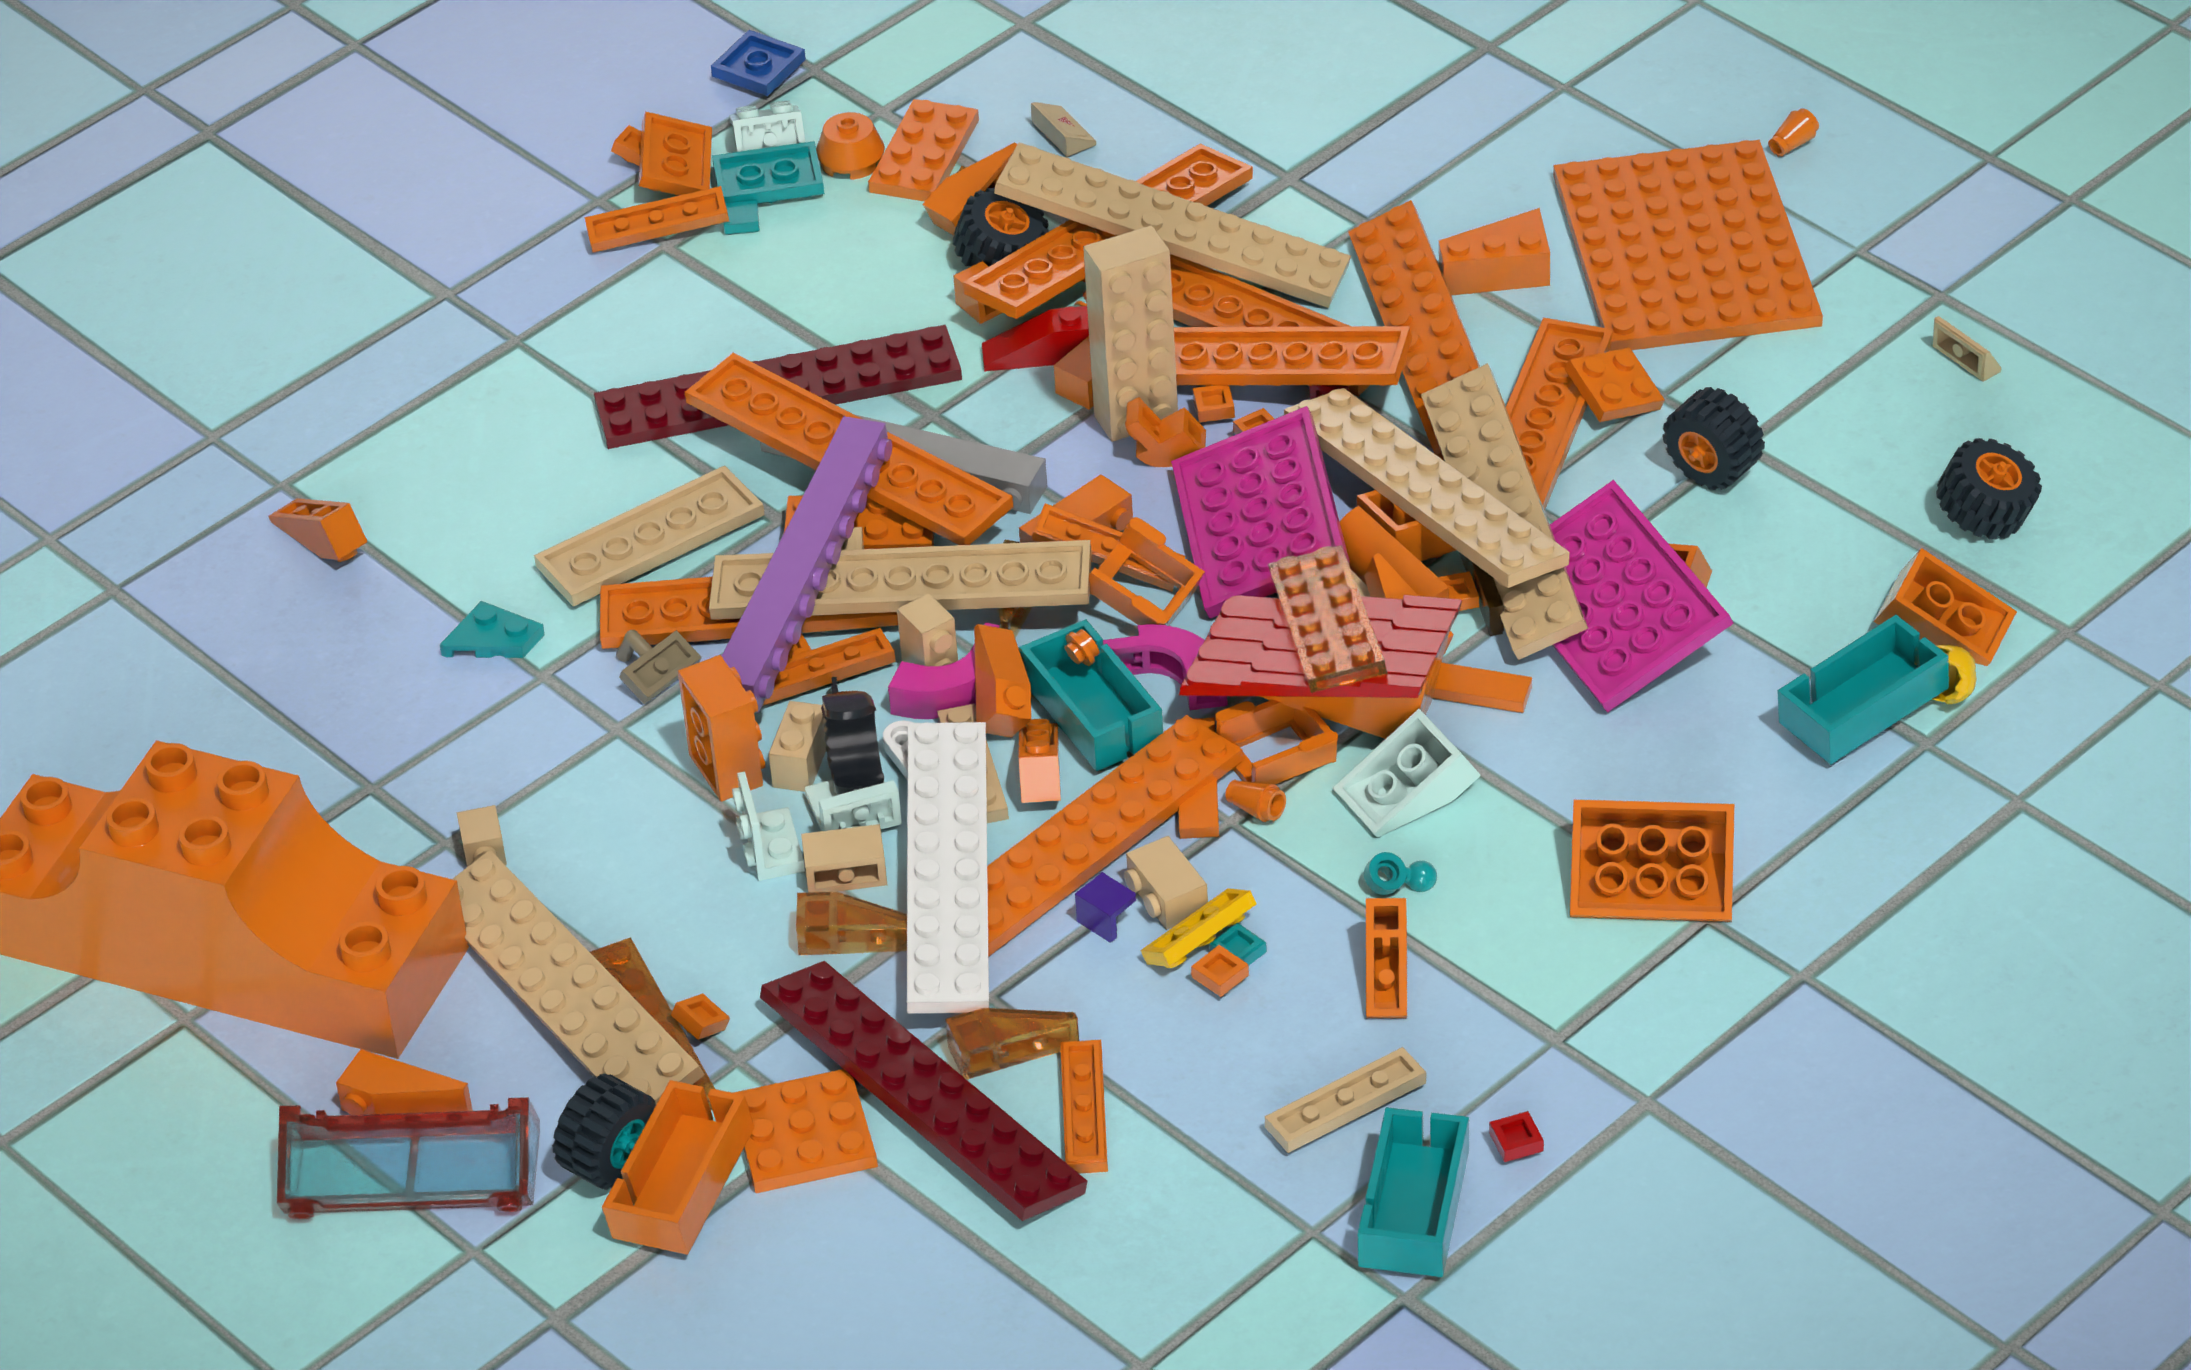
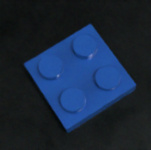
[711,30,806,96]

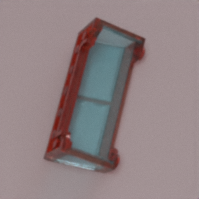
[277,1097,540,1219]

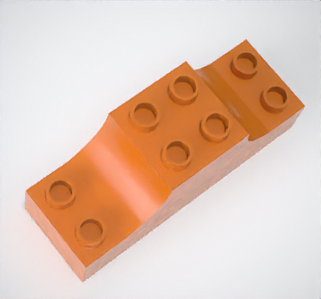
[0,740,469,1059]

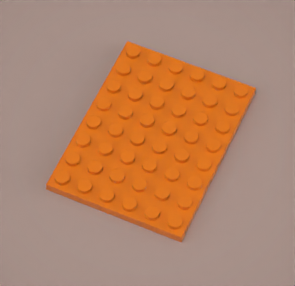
[1553,140,1823,351]

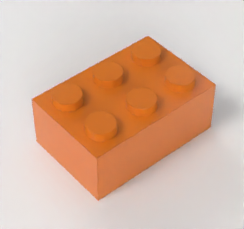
[678,655,765,802]

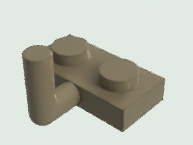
[616,630,702,705]

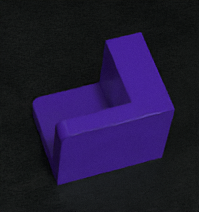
[1075,872,1136,943]

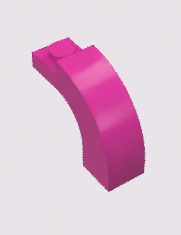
[888,622,1000,719]
[1103,624,1228,711]

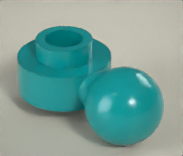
[1364,852,1437,895]

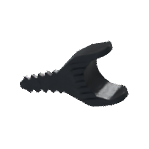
[821,677,884,794]

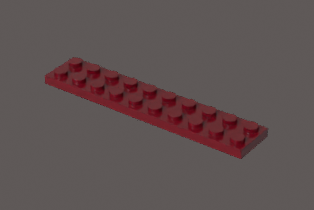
[594,325,962,449]
[760,961,1088,1221]

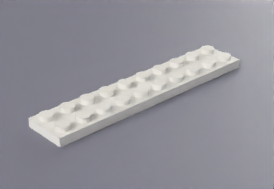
[907,722,989,1014]

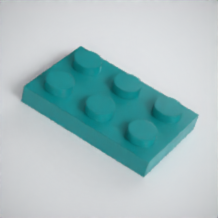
[712,141,825,203]

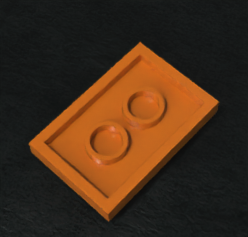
[638,111,712,196]

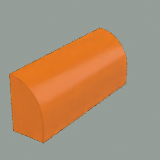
[1334,506,1449,599]

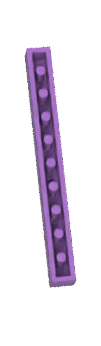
[722,416,892,713]

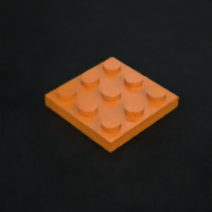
[733,1069,878,1193]

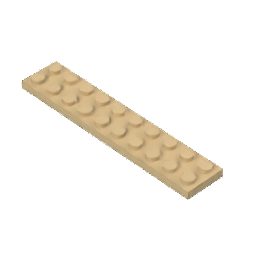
[994,142,1351,308]
[1421,363,1588,660]
[1284,388,1570,588]
[709,540,1092,620]
[453,850,705,1105]

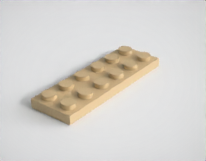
[534,465,765,607]

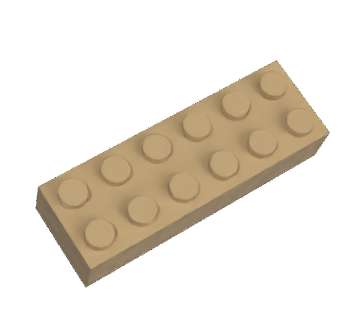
[1083,225,1178,442]

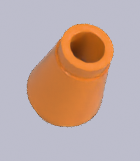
[1768,108,1819,157]
[1225,780,1286,822]

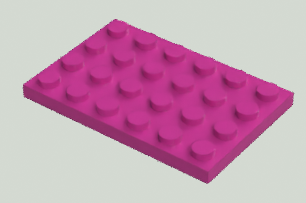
[1171,406,1350,619]
[1550,479,1734,713]

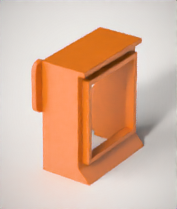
[1089,517,1205,626]
[1215,700,1338,784]

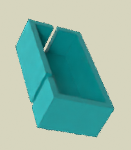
[1777,615,1949,765]
[1019,619,1163,771]
[1358,1107,1469,1277]

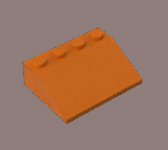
[1570,799,1735,922]

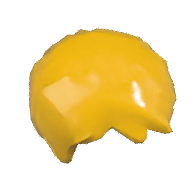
[1933,645,1977,704]

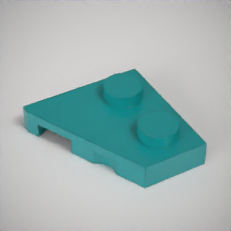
[440,601,545,658]

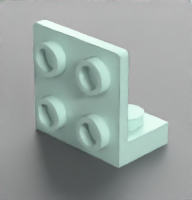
[729,101,805,152]
[732,771,805,881]
[805,780,902,831]

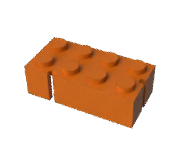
[602,1080,754,1255]

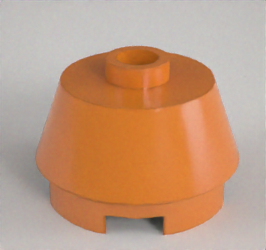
[816,112,885,180]

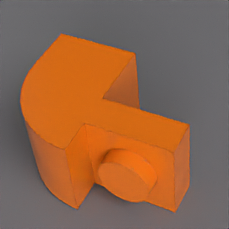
[1125,397,1206,467]

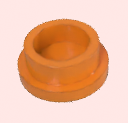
[1065,629,1100,666]

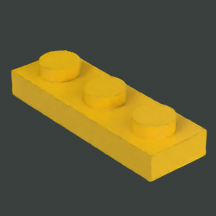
[1140,888,1257,968]

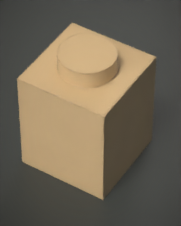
[456,805,507,867]

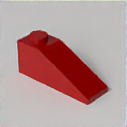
[982,306,1089,372]

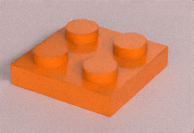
[1565,347,1665,422]

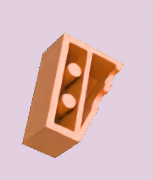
[1439,208,1550,295]

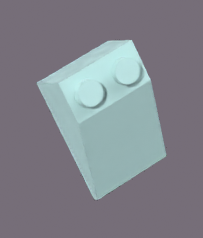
[1333,709,1481,838]

